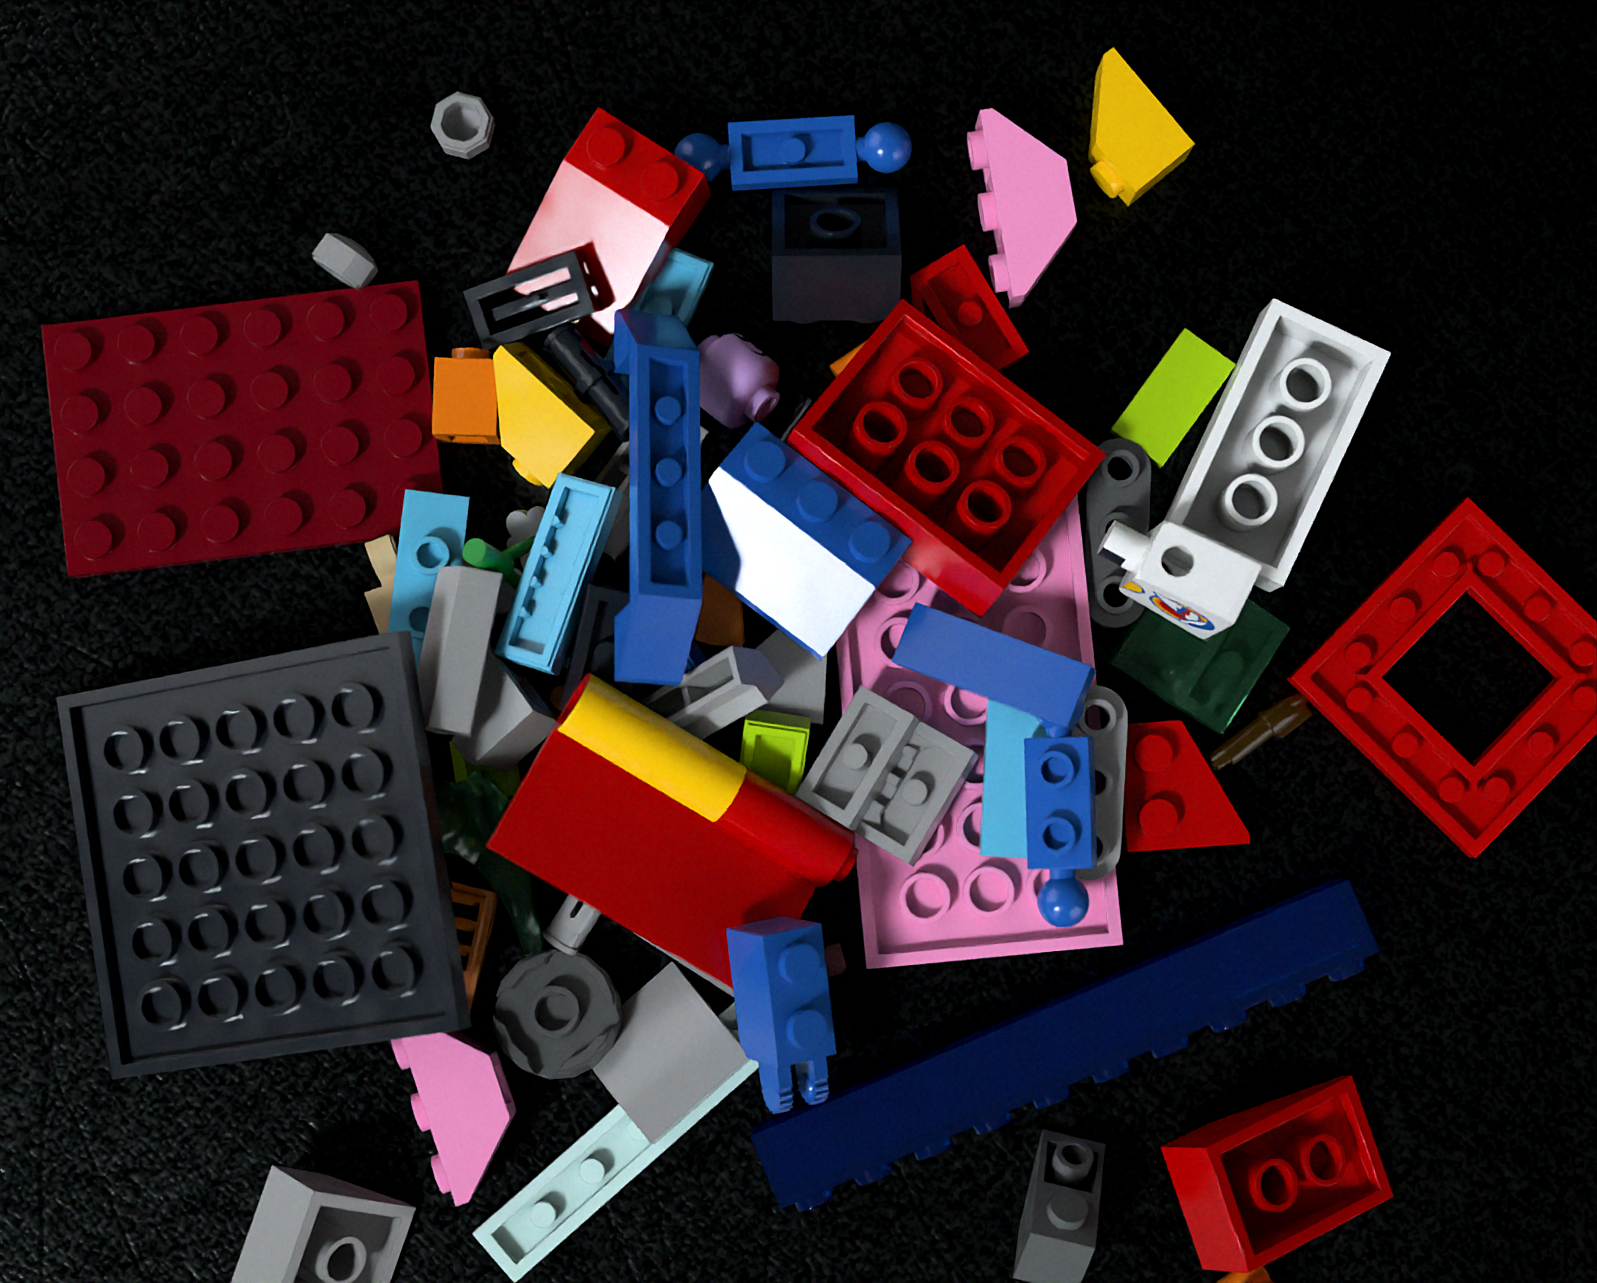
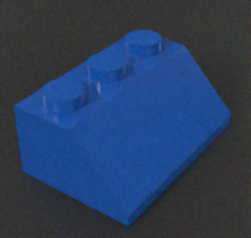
[701,421,912,661]

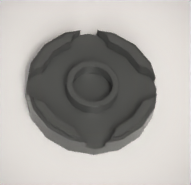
[493,949,622,1079]

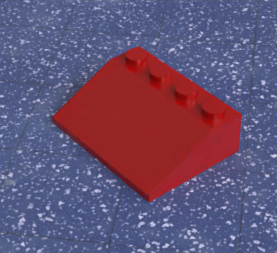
[785,299,1107,619]

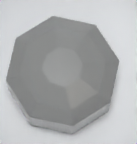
[430,92,496,159]
[312,233,378,290]

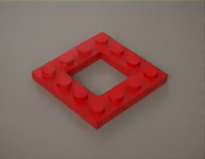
[1287,497,1597,858]

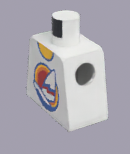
[1097,520,1262,640]

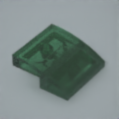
[1106,568,1291,735]

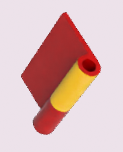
[485,673,859,989]

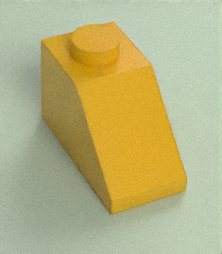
[1088,47,1195,206]
[493,341,612,489]

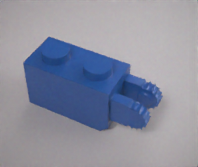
[726,916,836,1114]

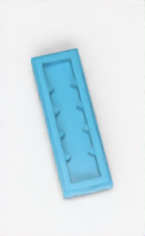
[493,472,624,676]
[388,489,470,670]

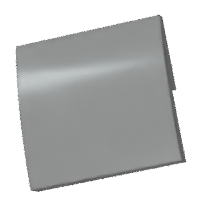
[795,685,979,867]
[592,961,751,1144]

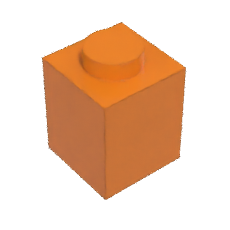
[432,348,501,444]

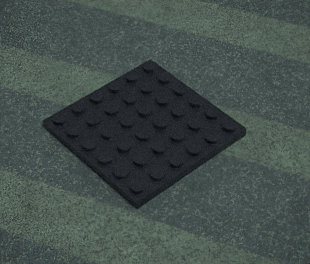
[56,631,472,1079]

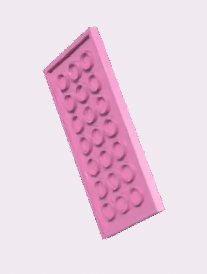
[835,494,1123,969]

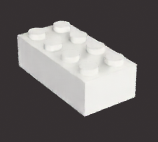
[1163,298,1391,593]

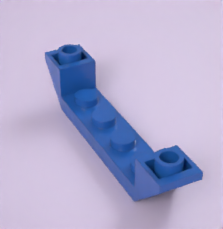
[614,309,702,686]

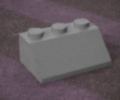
[231,1165,416,1283]

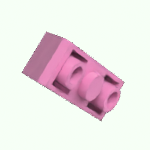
[967,108,1077,309]
[391,1031,517,1206]

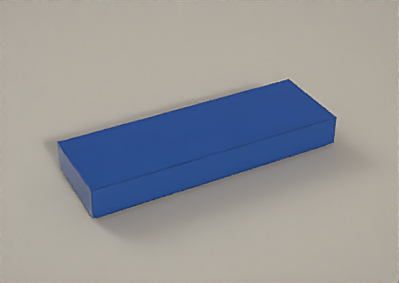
[891,602,1096,731]

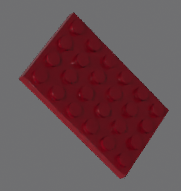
[41,280,446,578]

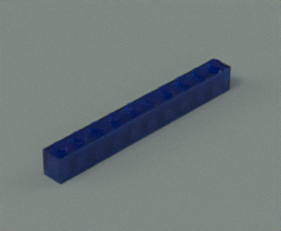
[750,878,1380,1212]

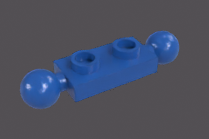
[674,115,912,191]
[1024,703,1097,928]

